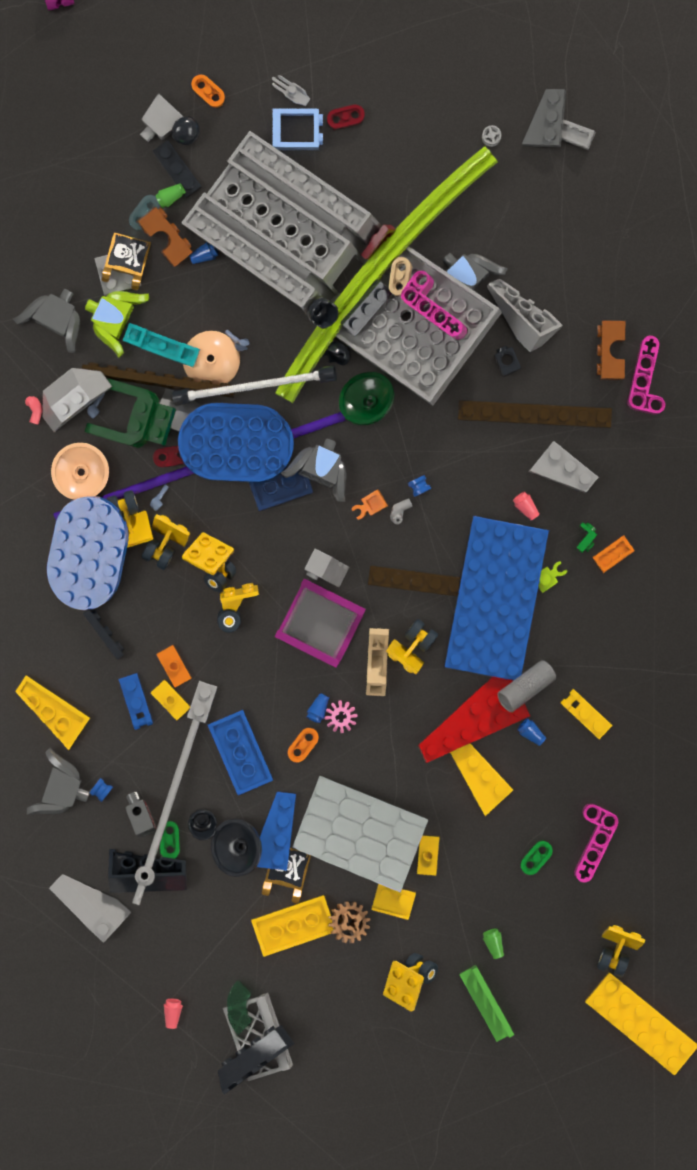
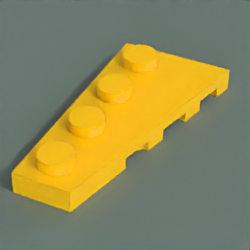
[450,744,513,816]

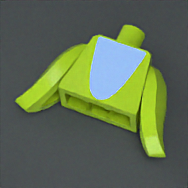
[85,291,149,358]

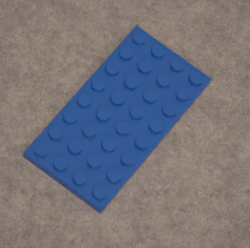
[444,516,549,680]

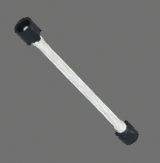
[172,365,337,406]

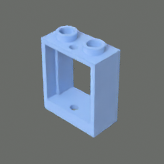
[273,109,323,150]

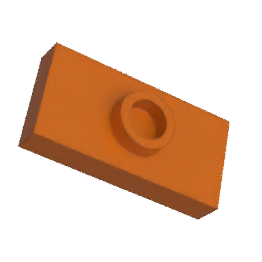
[592,535,635,573]
[156,645,192,687]

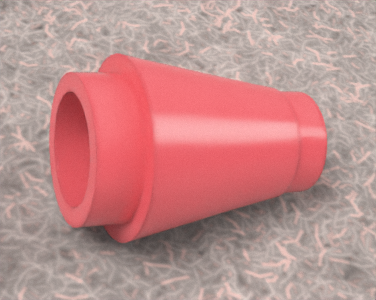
[513,491,540,521]
[164,999,183,1029]

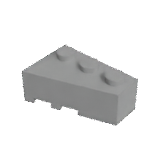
[528,441,598,493]
[304,549,349,587]

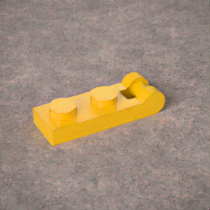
[560,689,613,739]

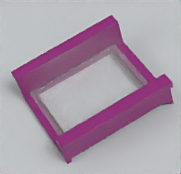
[275,579,366,668]

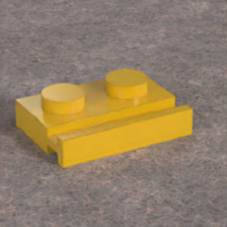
[371,884,416,920]

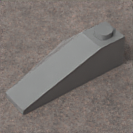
[49,874,131,943]

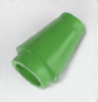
[156,183,186,208]
[483,929,504,959]

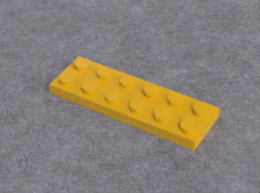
[585,972,697,1075]

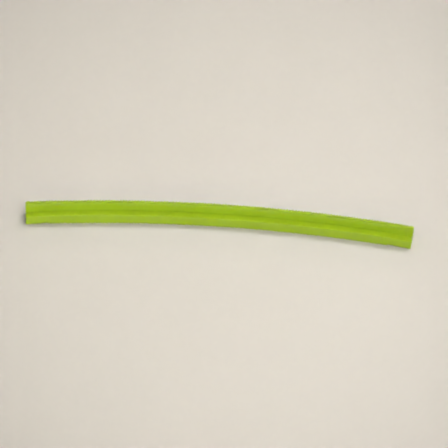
[275,147,498,403]

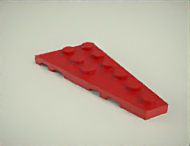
[418,676,530,763]

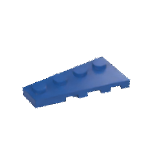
[257,792,296,871]

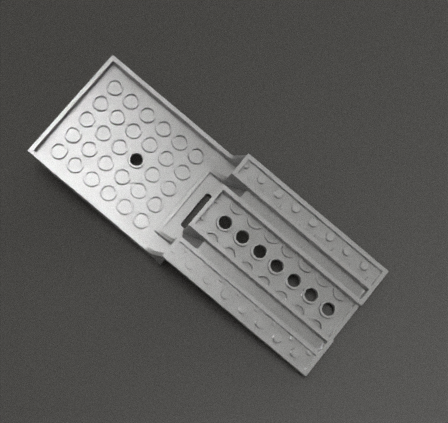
[182,131,502,406]

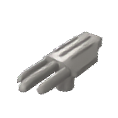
[272,75,310,107]

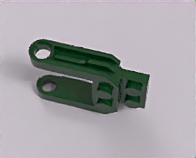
[84,378,176,448]

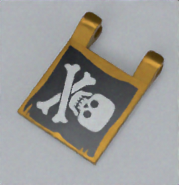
[101,233,151,290]
[262,848,311,903]

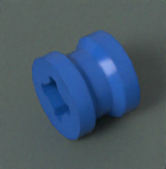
[407,475,431,497]
[90,778,113,802]

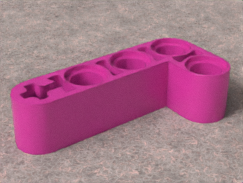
[401,271,467,340]
[628,336,665,415]
[574,804,618,882]

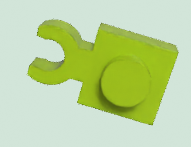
[538,561,567,593]

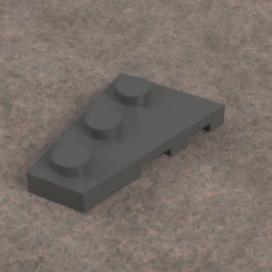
[522,89,566,147]

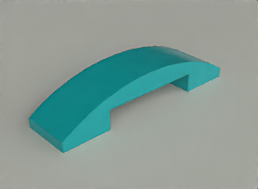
[123,323,200,368]

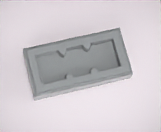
[561,119,596,150]

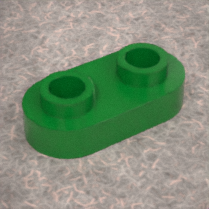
[160,821,180,859]
[520,841,553,875]

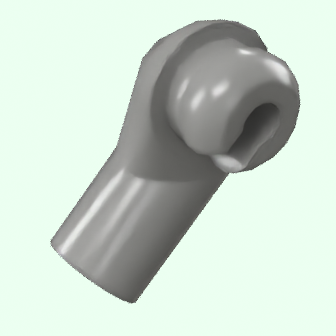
[390,498,413,524]

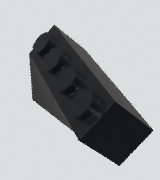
[108,849,187,893]
[218,1025,295,1095]

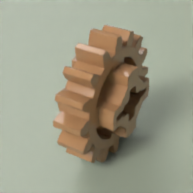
[328,901,370,943]

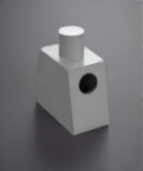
[140,94,183,142]

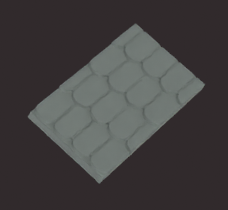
[292,776,428,893]

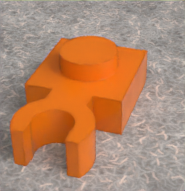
[352,490,388,520]

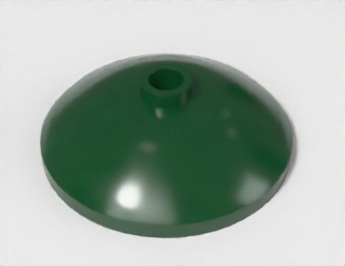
[339,372,395,425]

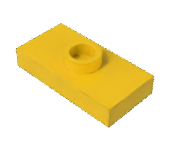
[151,680,190,720]
[417,835,439,876]

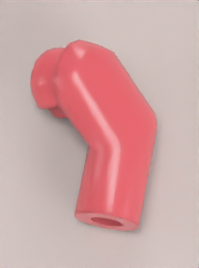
[25,396,43,425]

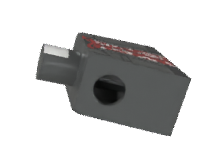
[125,792,157,838]

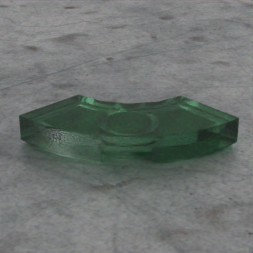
[227,980,253,1035]

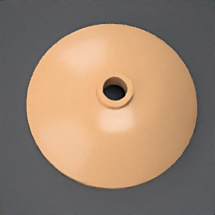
[183,331,240,385]
[51,443,109,500]

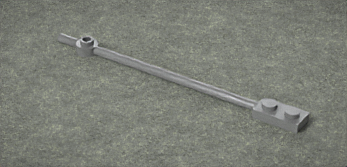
[132,681,218,905]

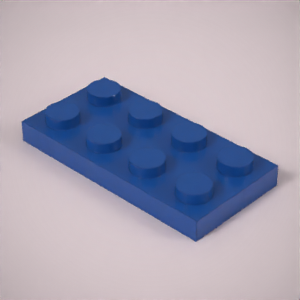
[208,710,273,795]

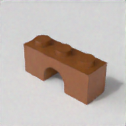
[136,207,192,267]
[597,321,625,380]

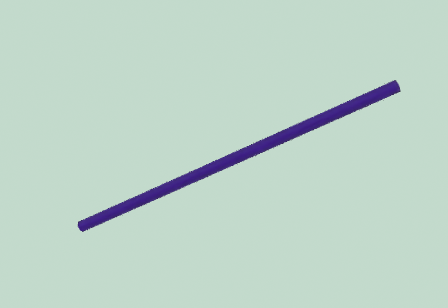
[53,412,345,520]

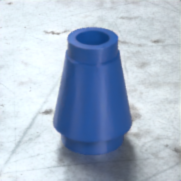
[189,242,219,264]
[306,694,329,724]
[517,719,546,746]

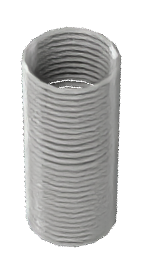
[498,660,556,712]

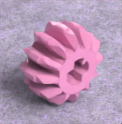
[325,700,357,733]

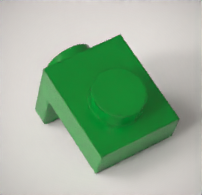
[576,522,597,553]

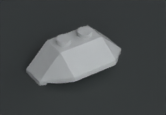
[43,368,112,432]

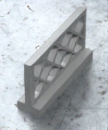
[223,993,293,1081]

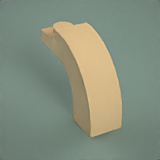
[366,628,389,696]

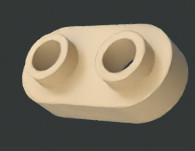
[389,257,412,296]

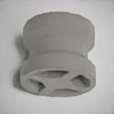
[482,125,501,147]

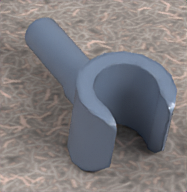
[225,330,249,351]
[87,393,105,419]
[150,485,169,511]

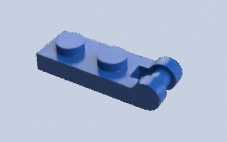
[119,673,153,730]

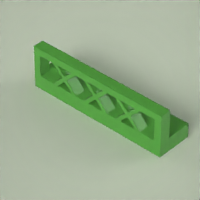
[459,965,514,1042]

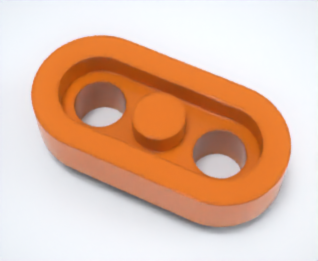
[191,75,225,108]
[288,728,319,762]

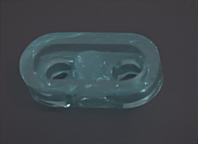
[129,195,160,230]

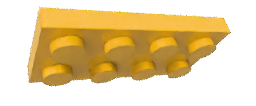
[251,895,333,957]

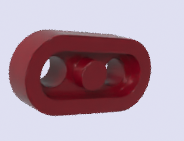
[327,104,365,130]
[153,445,185,468]

